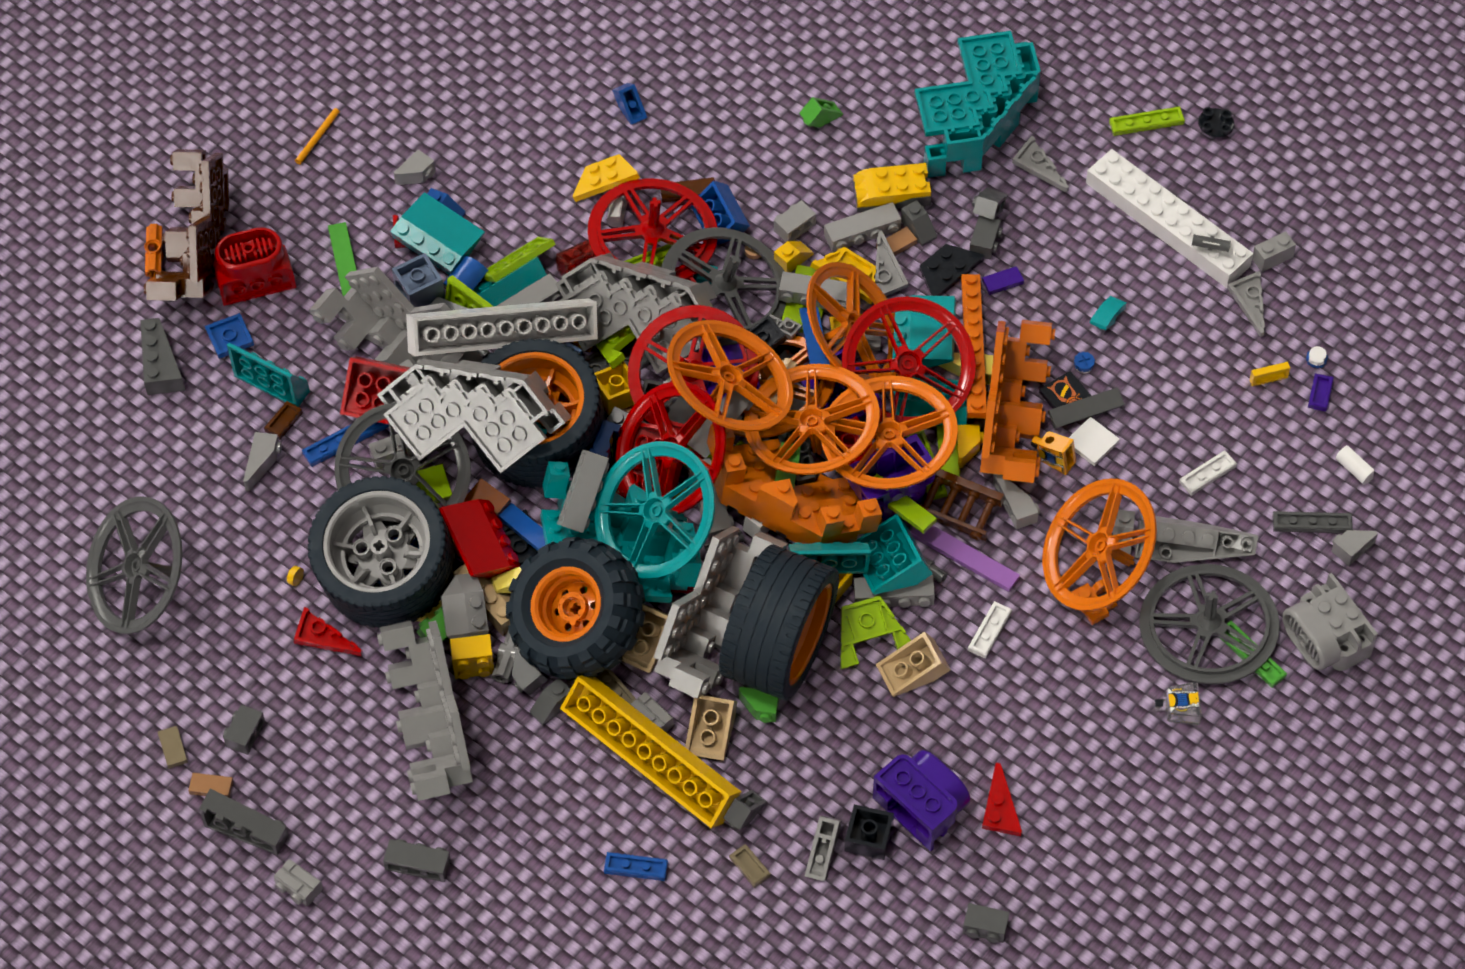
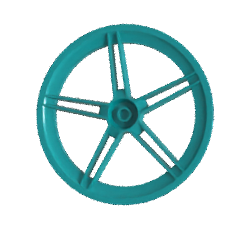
[594,441,715,579]

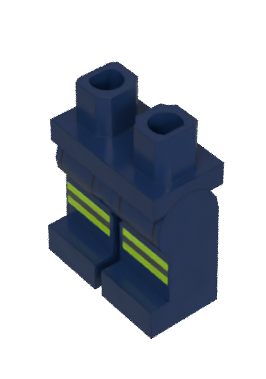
[589,420,622,473]

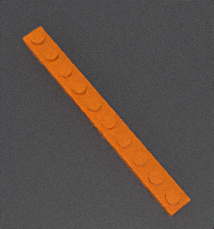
[961,274,987,418]

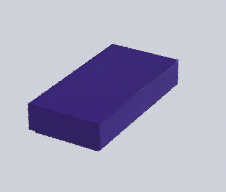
[982,266,1024,295]
[1307,373,1334,412]

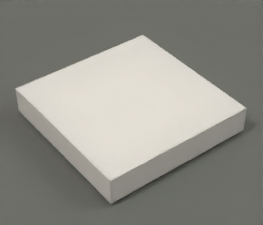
[1069,417,1120,466]

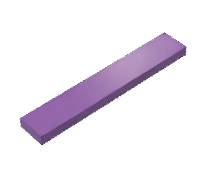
[910,525,1020,592]

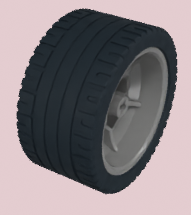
[307,476,456,628]

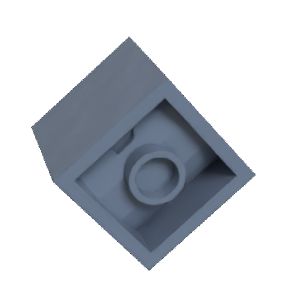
[392,253,445,307]

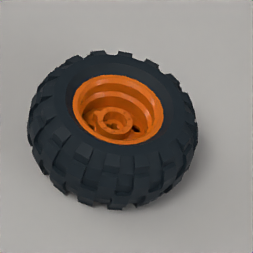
[506,537,646,681]

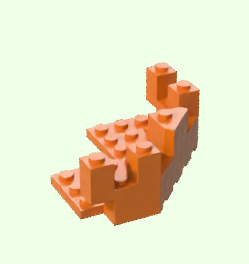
[980,320,1055,483]
[707,424,882,544]

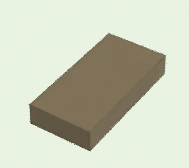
[158,726,188,769]
[729,844,771,888]

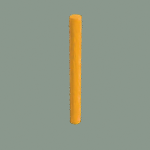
[295,108,340,165]

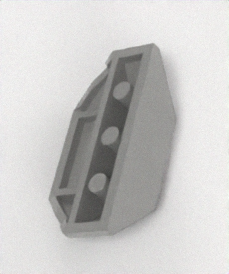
[441,573,489,639]

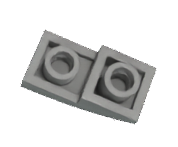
[769,314,802,339]

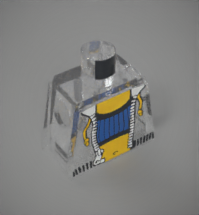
[1154,682,1202,725]

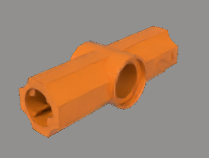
[144,224,164,278]

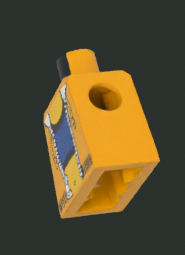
[1031,431,1076,475]

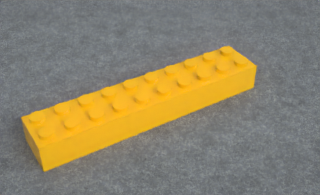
[560,675,742,828]

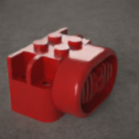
[213,227,297,306]

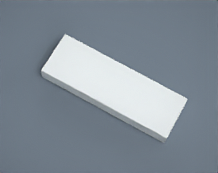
[1179,450,1237,496]
[968,601,1012,659]

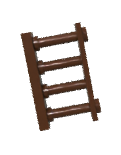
[919,469,1004,541]

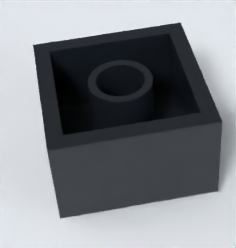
[844,804,894,860]

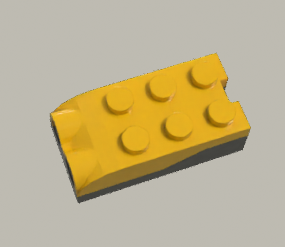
[853,163,931,212]

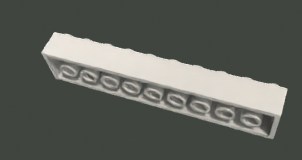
[1086,149,1253,288]
[406,298,598,356]

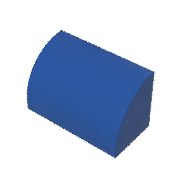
[443,256,488,290]

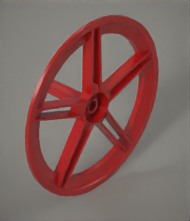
[587,178,717,280]
[842,296,976,428]
[628,305,759,433]
[616,382,726,514]

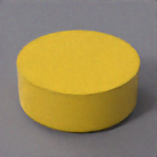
[287,566,304,586]

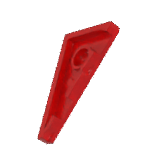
[294,607,363,656]
[982,762,1022,837]

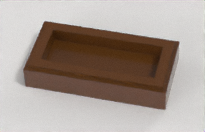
[264,401,303,440]

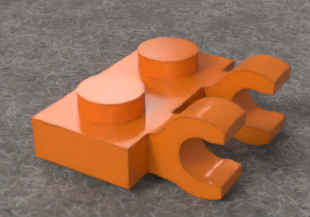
[1072,579,1117,625]

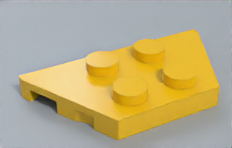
[573,154,640,202]
[810,247,876,304]

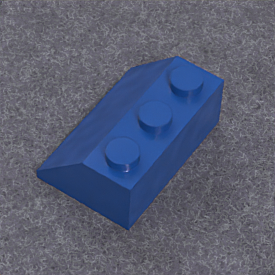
[691,181,750,246]

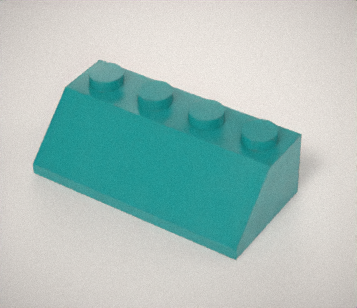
[473,257,547,307]
[788,542,871,574]

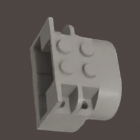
[1282,573,1378,671]

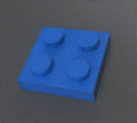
[205,313,254,359]

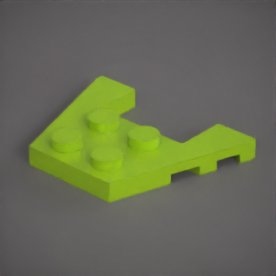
[596,325,636,369]
[840,596,911,670]

